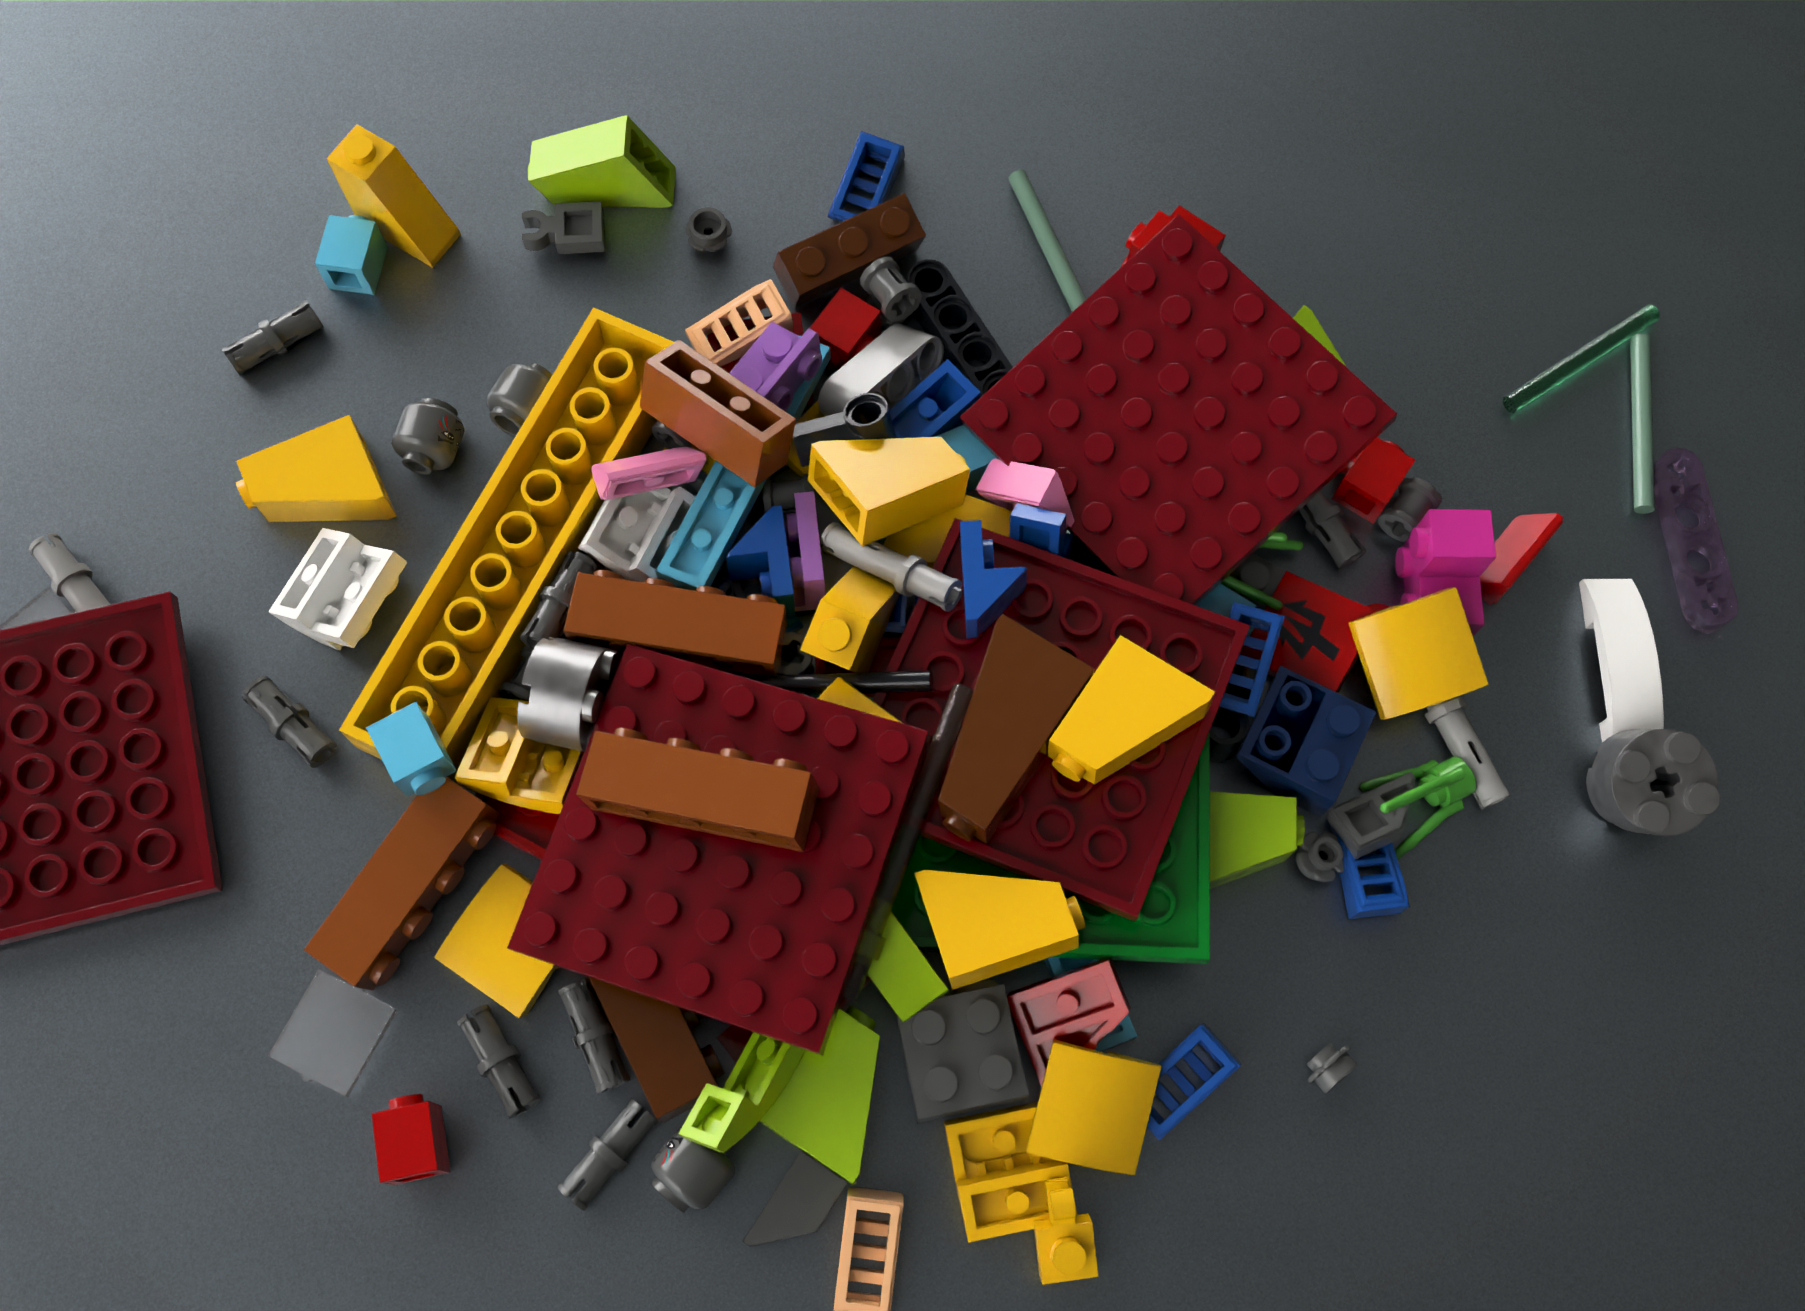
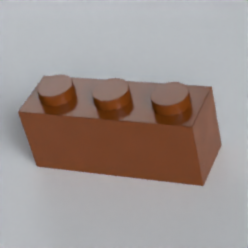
[640,340,796,488]

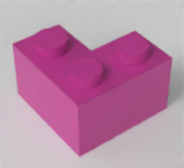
[1395,509,1496,636]

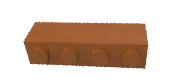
[564,570,787,676]
[576,728,819,852]
[304,776,501,990]

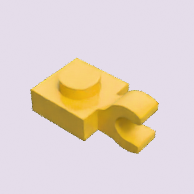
[1033,1177,1099,1285]

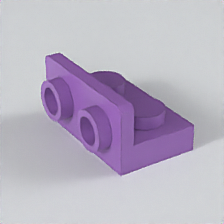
[729,322,822,412]
[784,491,825,612]

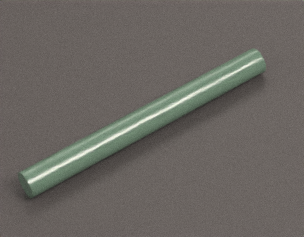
[1008,170,1086,312]
[1630,334,1655,514]

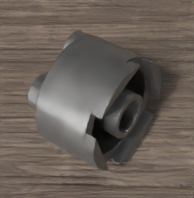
[517,637,620,752]
[1586,729,1720,836]

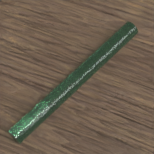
[1502,304,1660,413]

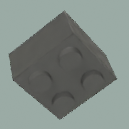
[895,984,1029,1124]

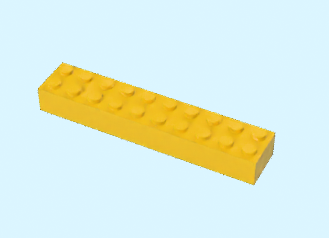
[339,307,675,779]

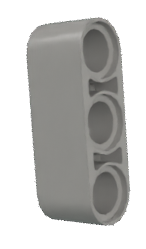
[818,323,944,416]

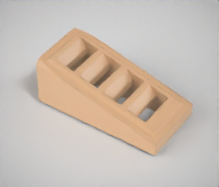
[685,279,793,367]
[833,1187,904,1311]

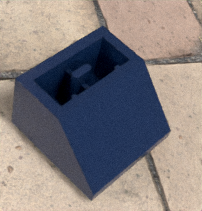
[1236,666,1376,818]

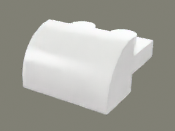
[578,486,695,588]
[269,528,407,650]

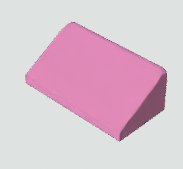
[591,447,707,501]
[976,459,1074,528]

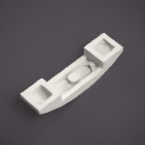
[1579,579,1664,742]

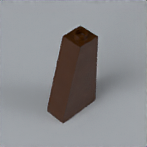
[938,614,1095,844]

